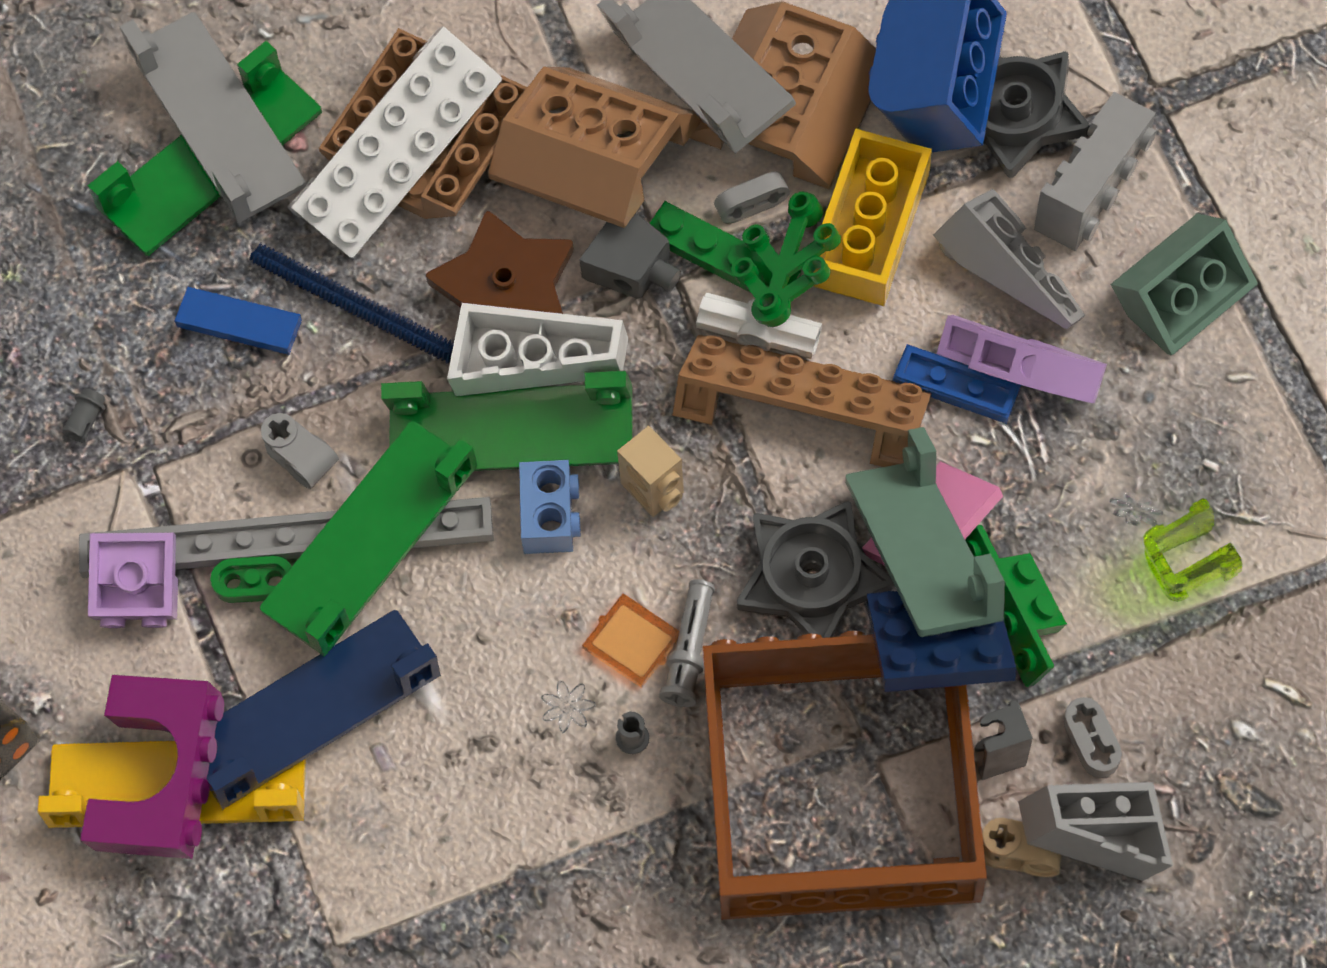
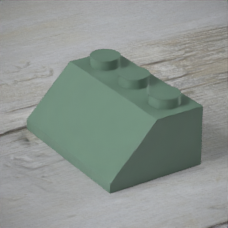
[1111,213,1258,355]

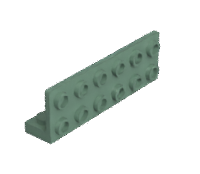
[845,427,1005,637]

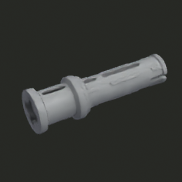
[659,579,715,707]

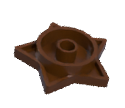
[426,211,574,314]

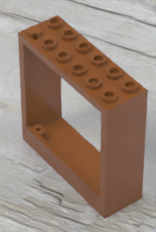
[703,631,987,920]

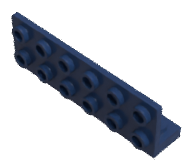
[206,610,441,810]

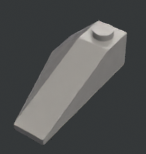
[933,189,1085,329]

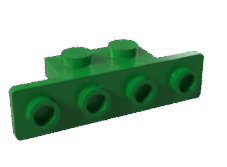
[965,525,1067,687]

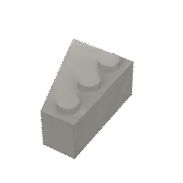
[1018,782,1173,881]

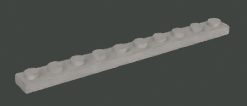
[79,497,494,578]

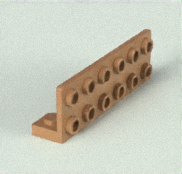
[673,335,931,467]

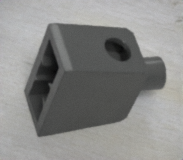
[579,213,681,299]

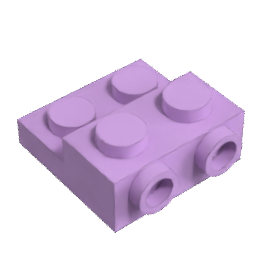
[88,533,178,628]

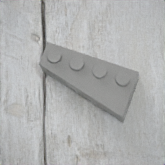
[1034,92,1157,251]

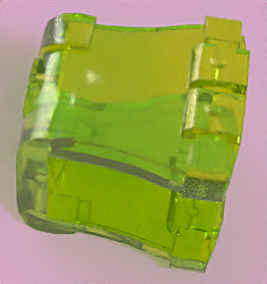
[1143,498,1242,602]

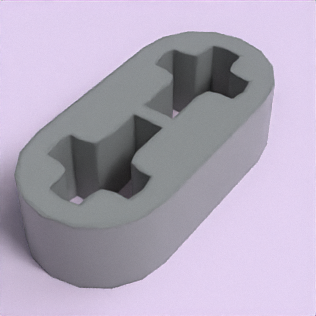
[714,172,790,223]
[1063,697,1122,778]

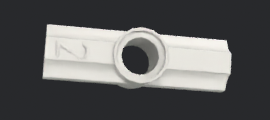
[696,292,822,359]

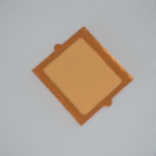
[582,593,679,688]

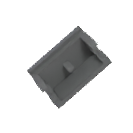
[975,699,1033,780]

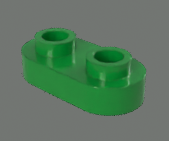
[210,556,292,603]

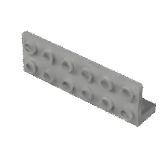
[597,0,796,153]
[120,12,306,224]

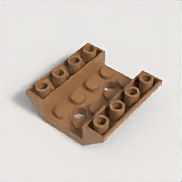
[690,1,876,189]
[319,28,527,219]
[488,66,702,228]

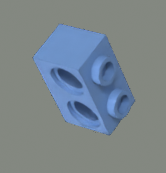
[519,460,581,554]

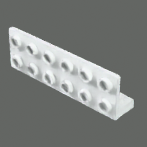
[287,26,502,257]

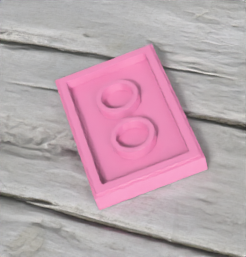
[862,461,1003,566]

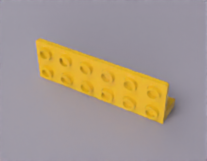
[38,741,306,828]

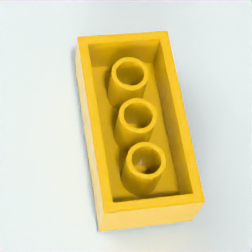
[813,128,932,306]

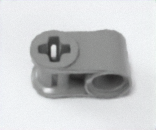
[261,413,339,489]

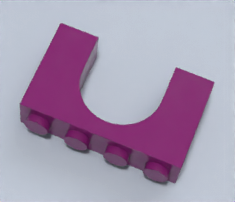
[80,675,224,859]

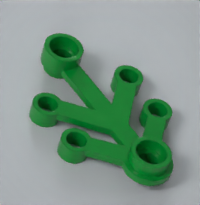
[731,191,841,327]

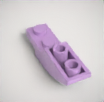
[936,315,1107,403]

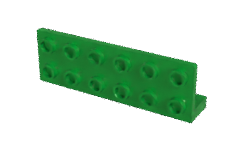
[87,41,322,256]
[381,371,633,471]
[260,421,477,657]

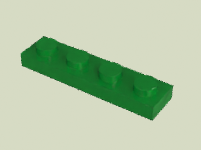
[649,201,801,293]

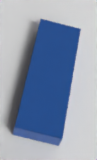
[174,287,302,355]
[893,344,1021,424]

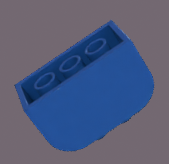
[869,0,1007,152]

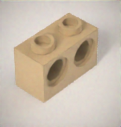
[617,425,684,517]

